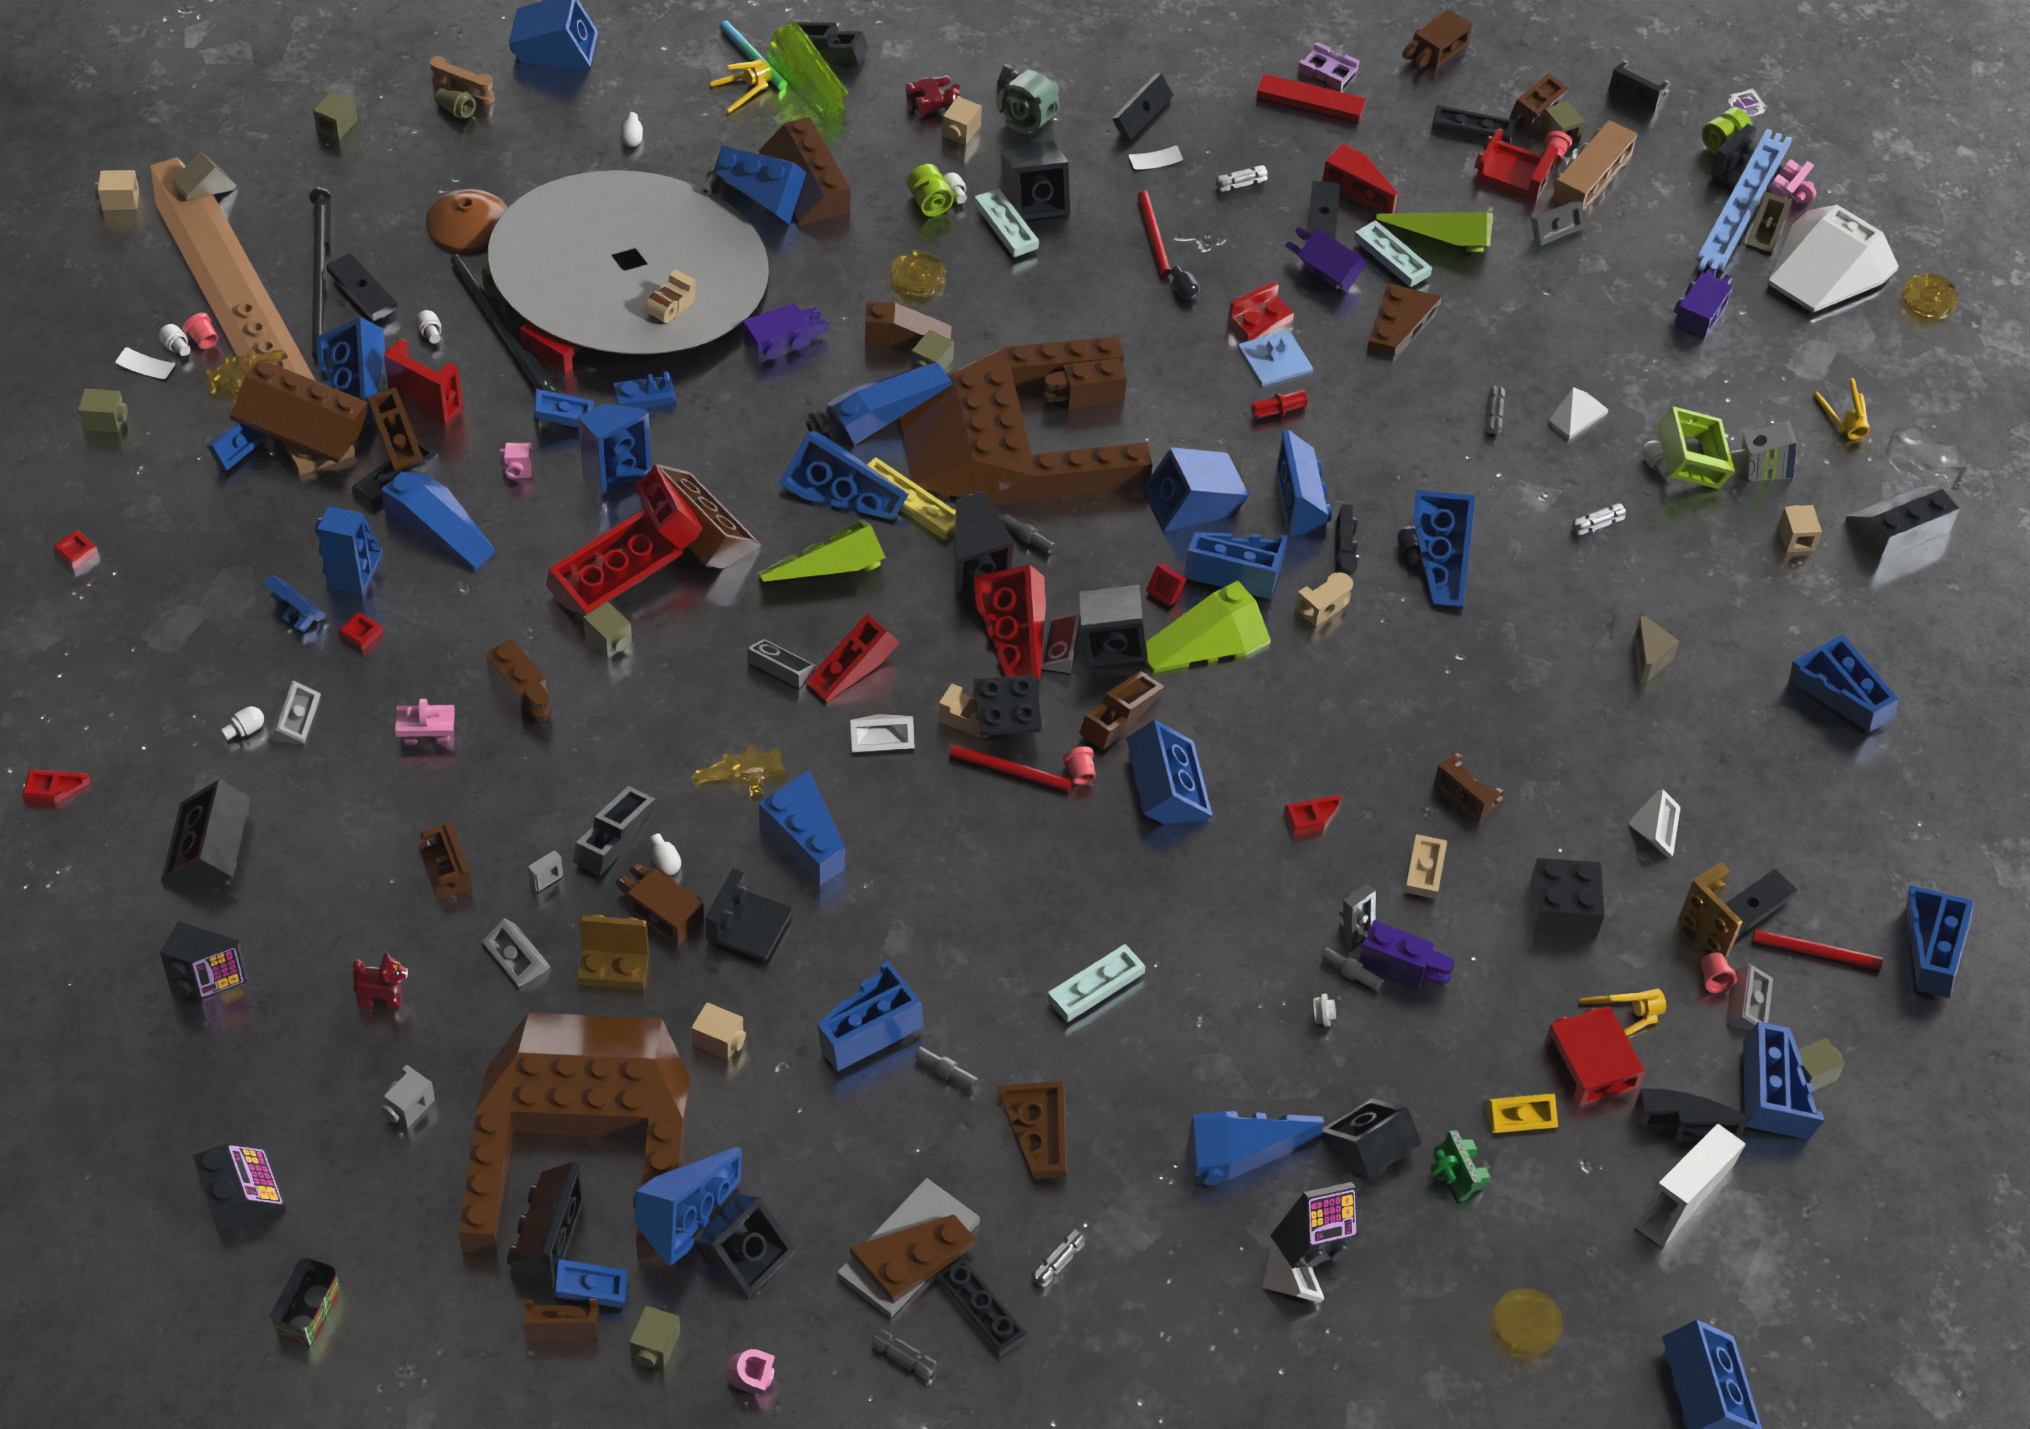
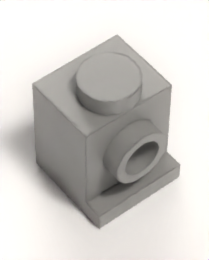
[381,1065,435,1128]

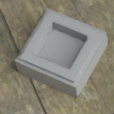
[528,850,563,892]

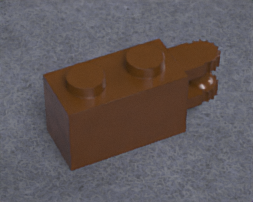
[1402,9,1472,68]
[1043,358,1127,410]
[486,639,552,721]
[616,863,704,946]

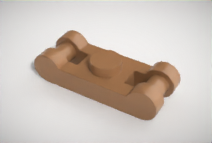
[430,56,495,105]

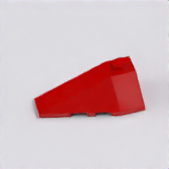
[974,564,1046,681]

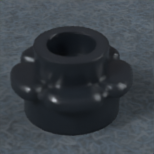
[997,64,1018,88]
[806,410,831,436]

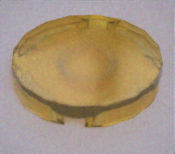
[890,250,947,298]
[1902,273,1959,319]
[1492,1288,1564,1357]

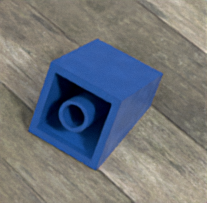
[509,0,598,69]
[1143,447,1249,531]

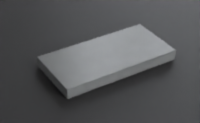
[837,1178,980,1318]

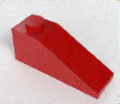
[1322,143,1398,214]
[634,466,703,550]
[805,613,900,702]

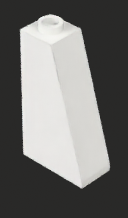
[1635,1124,1746,1248]

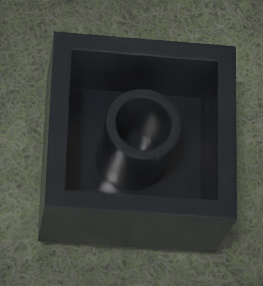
[1530,858,1605,937]

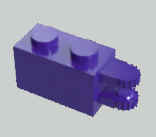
[1285,227,1367,292]
[1674,267,1733,339]
[743,303,830,363]
[1359,920,1455,989]

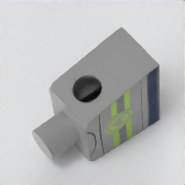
[1730,421,1797,481]

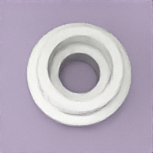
[1313,993,1336,1027]

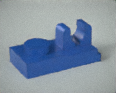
[613,372,676,409]
[533,389,594,428]
[206,422,268,470]
[263,574,327,632]
[554,1259,627,1308]

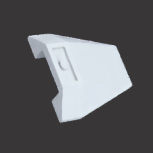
[1768,205,1899,312]

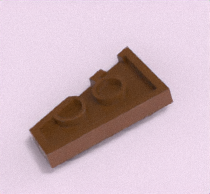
[1367,283,1442,355]
[997,1081,1068,1179]
[850,1214,976,1304]

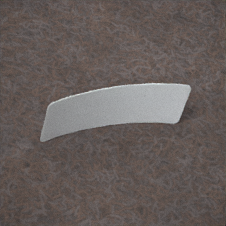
[1129,145,1183,169]
[116,347,175,379]

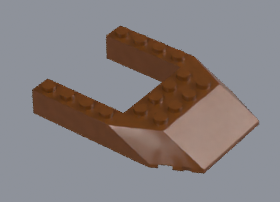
[899,336,1153,504]
[459,1012,690,1262]

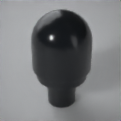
[1170,265,1200,300]
[1397,526,1421,565]

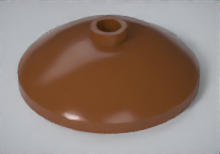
[426,189,508,253]

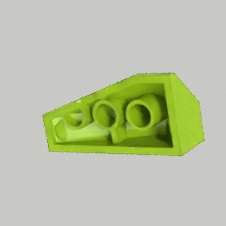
[1377,212,1493,252]
[758,519,886,582]
[1144,581,1270,673]

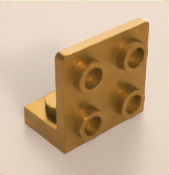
[1679,862,1742,958]
[577,915,649,990]

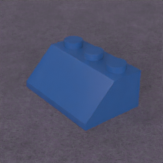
[578,404,652,498]
[1276,430,1332,536]
[1126,719,1213,825]
[1661,1319,1762,1429]

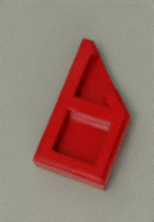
[22,769,90,804]
[1284,794,1342,836]

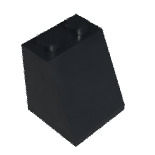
[1000,141,1070,220]
[954,491,1014,598]
[1079,584,1148,667]

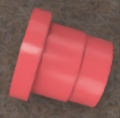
[1543,131,1572,165]
[183,313,219,349]
[1062,747,1096,785]
[1701,952,1737,993]

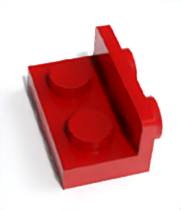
[1228,281,1294,341]

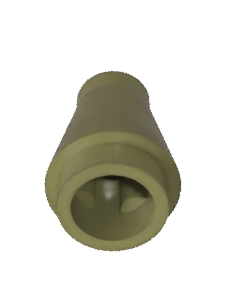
[435,88,476,119]

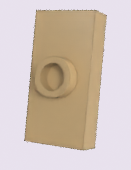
[1405,834,1447,899]

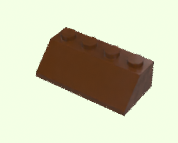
[759,117,851,226]
[230,359,367,463]
[635,464,761,569]

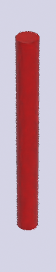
[1138,191,1171,277]
[949,744,1072,792]
[1752,929,1884,970]

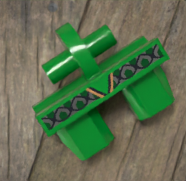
[1430,1130,1491,1201]

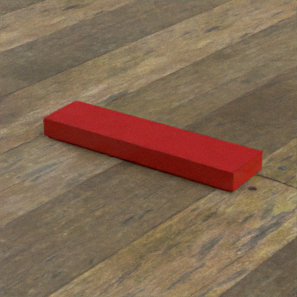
[1256,73,1366,122]

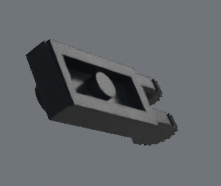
[1334,504,1358,579]

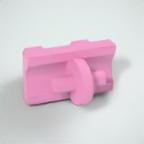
[1768,159,1816,204]
[395,699,455,742]

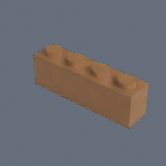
[1552,120,1637,210]

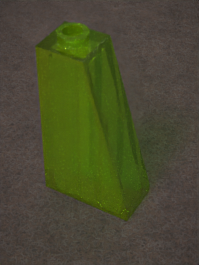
[766,21,849,119]

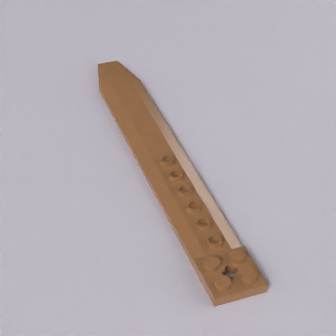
[150,157,356,475]

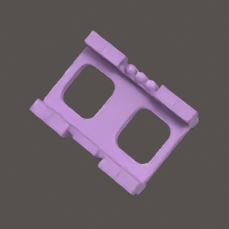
[1298,42,1359,91]

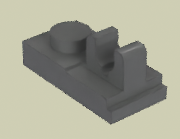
[1531,201,1586,245]
[1339,884,1376,950]

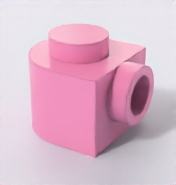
[500,443,533,479]
[726,1349,775,1394]

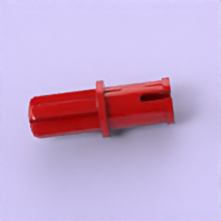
[1251,389,1309,419]

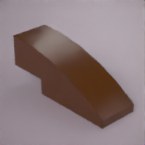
[1079,671,1165,750]

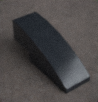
[780,22,869,65]
[573,786,655,875]
[1634,1088,1747,1139]

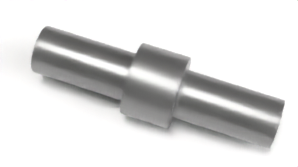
[700,164,723,196]
[1001,514,1055,553]
[1321,947,1384,991]
[914,1047,978,1090]

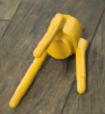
[709,59,772,113]
[1814,378,1870,440]
[1579,988,1666,1036]

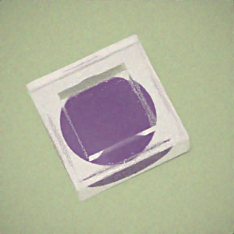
[1728,89,1766,117]

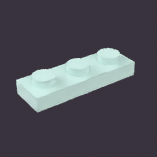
[974,188,1039,257]
[1354,220,1432,287]
[1047,944,1146,1022]

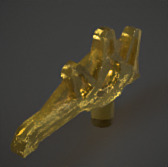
[206,349,288,395]
[692,744,786,792]

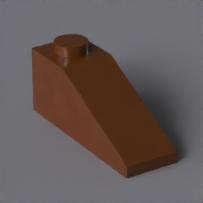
[865,301,952,348]
[368,387,423,472]

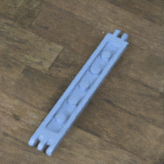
[1697,129,1792,272]

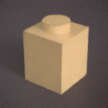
[942,97,982,145]
[94,170,139,211]
[1778,505,1822,553]
[691,1002,746,1060]

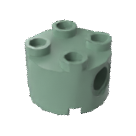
[997,69,1060,134]

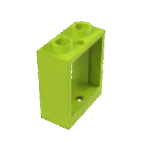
[1657,406,1735,489]

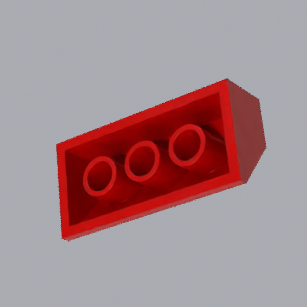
[546,508,683,616]

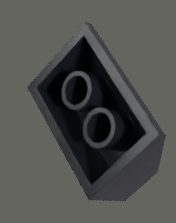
[1846,488,1960,560]
[161,779,250,888]
[507,1162,584,1288]

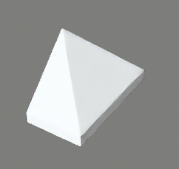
[1548,387,1608,440]
[850,714,915,752]
[1628,789,1680,858]
[1262,1241,1325,1303]

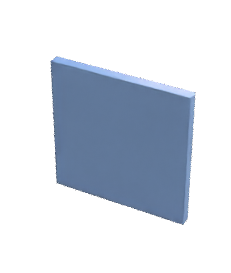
[1238,330,1313,386]

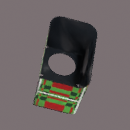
[270,1258,340,1346]

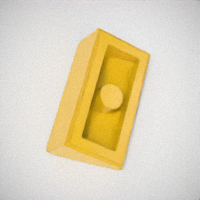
[1484,1094,1558,1133]

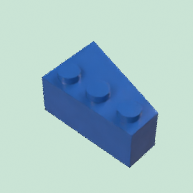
[713,145,806,225]
[315,506,384,595]
[1183,532,1288,599]
[1789,634,1899,732]
[759,770,845,886]
[1906,885,1974,998]
[817,960,924,1072]
[1743,1021,1825,1140]

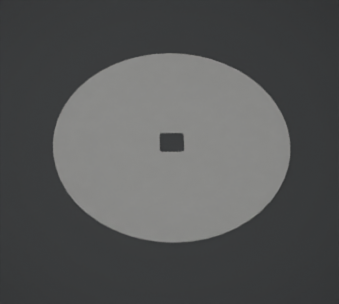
[488,170,769,354]

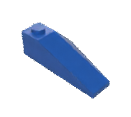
[316,317,385,425]
[826,362,953,445]
[779,431,909,520]
[381,472,495,570]
[1413,490,1476,608]
[1186,1111,1324,1185]
[633,1147,742,1266]

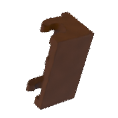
[1509,73,1569,129]
[1434,753,1504,822]
[418,821,472,900]
[523,1298,599,1341]

